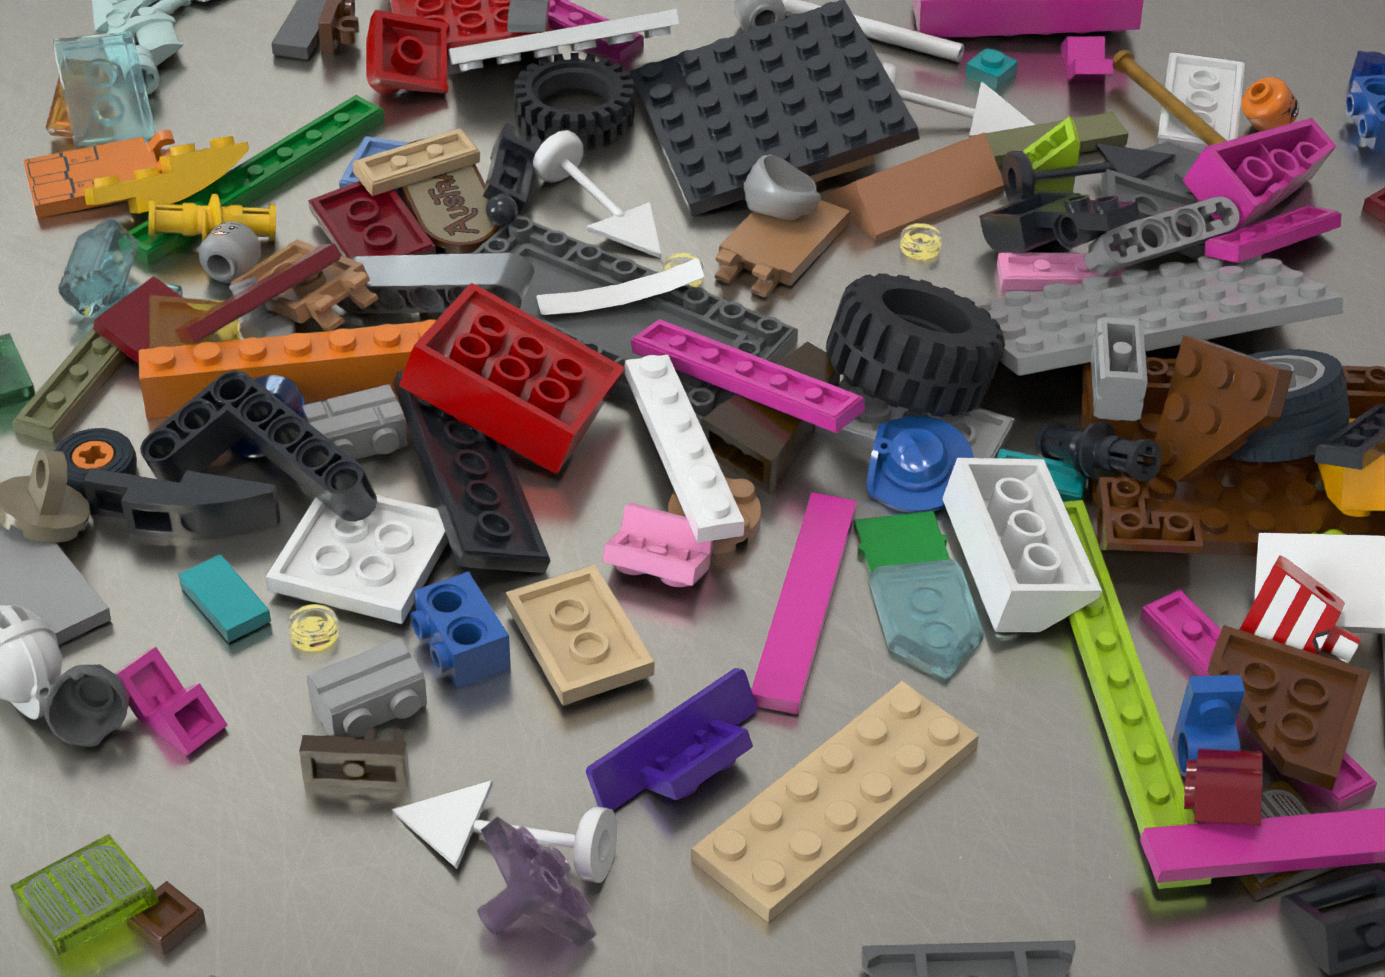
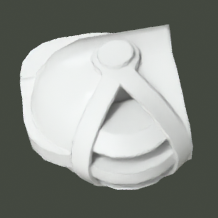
[0,605,63,720]

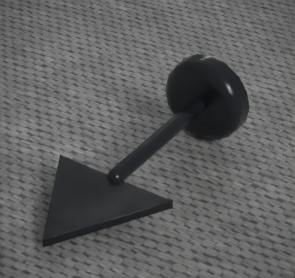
[1002,143,1174,203]

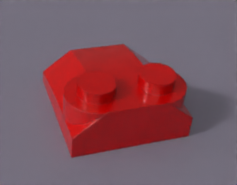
[366,10,449,95]

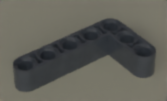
[140,370,377,522]

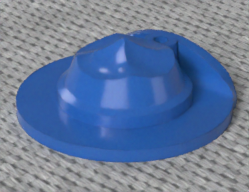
[866,416,974,514]

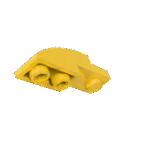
[83,135,249,213]

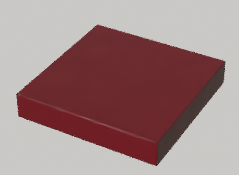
[93,276,218,363]

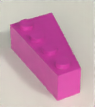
[1182,118,1336,232]

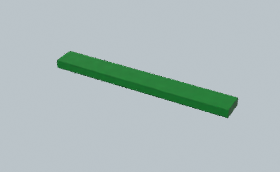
[119,95,385,266]

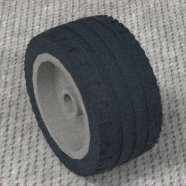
[1228,349,1350,462]

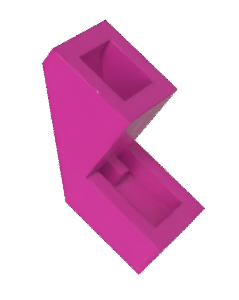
[1061,37,1113,81]
[114,647,228,755]

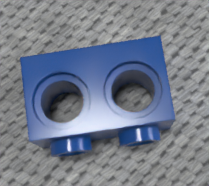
[1345,75,1385,153]
[410,572,511,689]

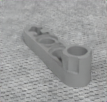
[1084,196,1239,277]

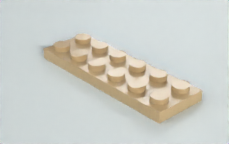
[691,681,979,923]

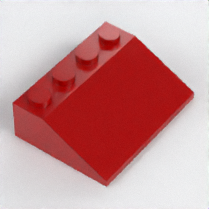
[399,282,625,474]

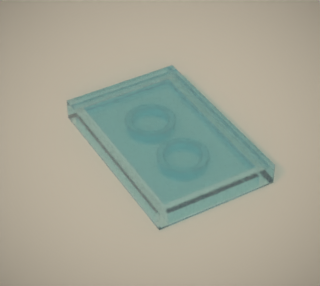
[52,31,156,149]

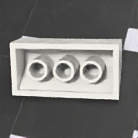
[942,458,1102,632]

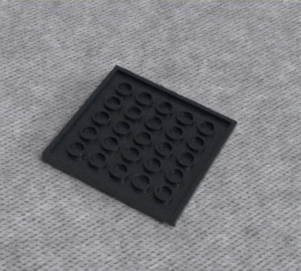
[630,0,920,216]

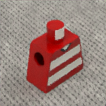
[1239,555,1362,664]

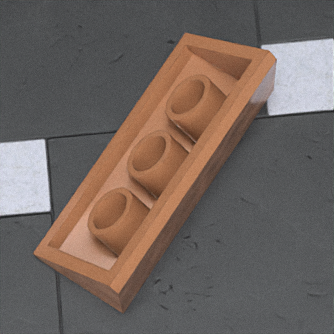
[829,132,1004,242]

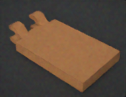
[715,200,850,298]
[230,239,379,331]

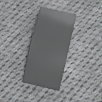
[507,0,550,32]

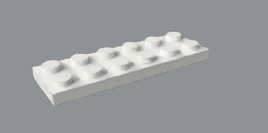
[448,9,679,71]

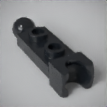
[482,123,541,227]

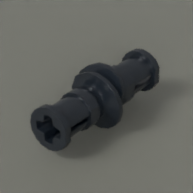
[1035,421,1162,481]

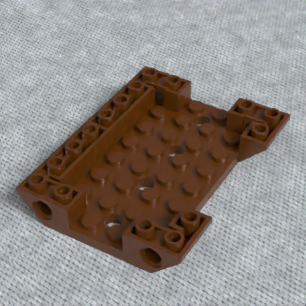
[1081,357,1385,556]

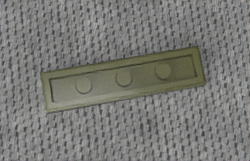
[969,112,1129,167]
[12,327,128,444]

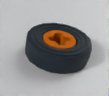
[54,428,137,499]

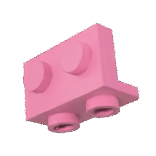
[602,503,714,587]

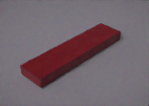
[175,243,341,344]

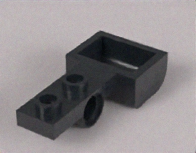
[979,192,1140,253]

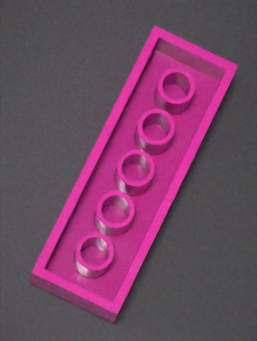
[912,0,1144,38]

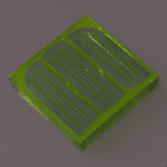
[10,834,159,956]

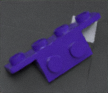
[586,668,757,810]

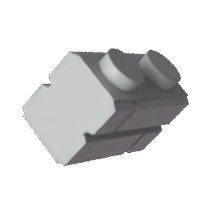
[1091,317,1148,421]
[301,384,407,460]
[306,638,427,738]

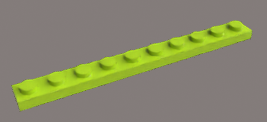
[1063,500,1212,889]

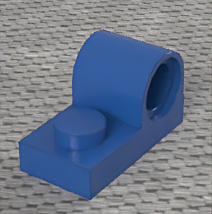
[1172,675,1245,777]

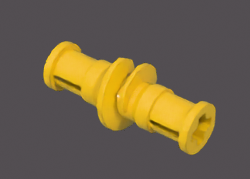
[148,194,276,242]

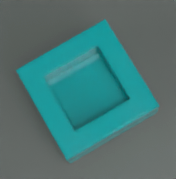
[965,48,1018,90]

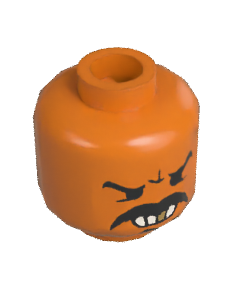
[1241,77,1299,132]

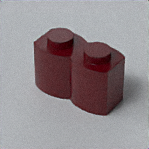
[1184,748,1263,826]

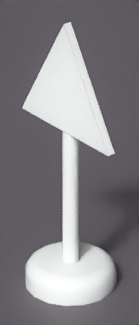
[883,62,1035,136]
[533,130,662,258]
[392,780,617,883]

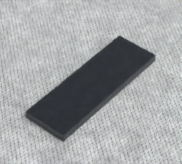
[393,371,551,573]

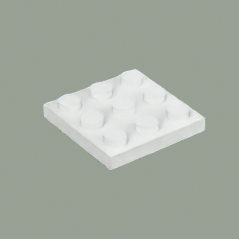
[266,495,449,624]

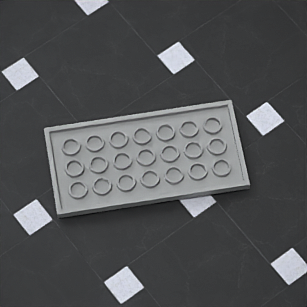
[970,254,1343,376]

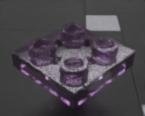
[477,817,597,948]

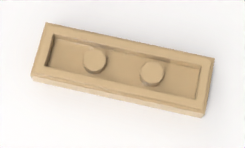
[353,128,480,196]

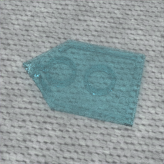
[868,559,984,679]

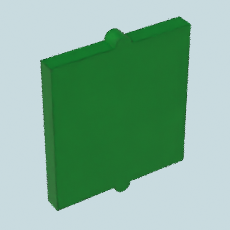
[854,511,952,580]

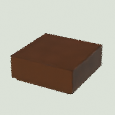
[125,881,205,955]

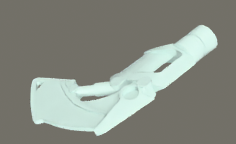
[92,0,209,95]

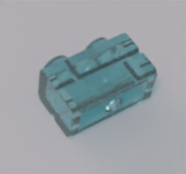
[58,218,139,317]

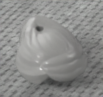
[744,154,821,220]

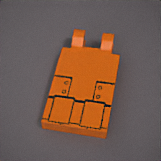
[23,130,175,219]

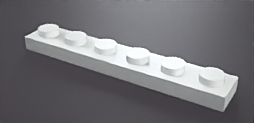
[625,355,744,543]

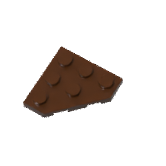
[1149,335,1293,483]
[1207,625,1371,791]

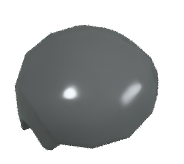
[45,665,129,747]

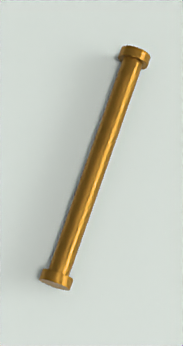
[1113,50,1227,146]

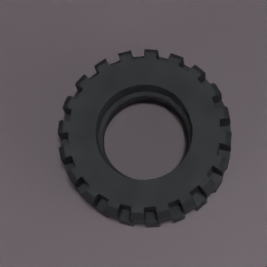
[826,273,1005,417]

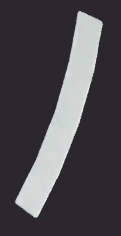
[537,258,704,315]

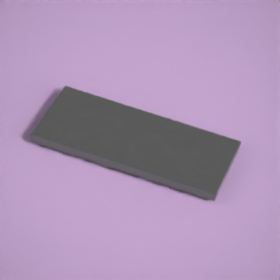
[421,215,798,427]

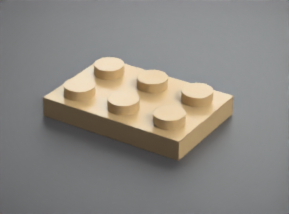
[506,564,655,705]

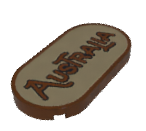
[398,138,500,254]

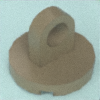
[0,451,90,543]

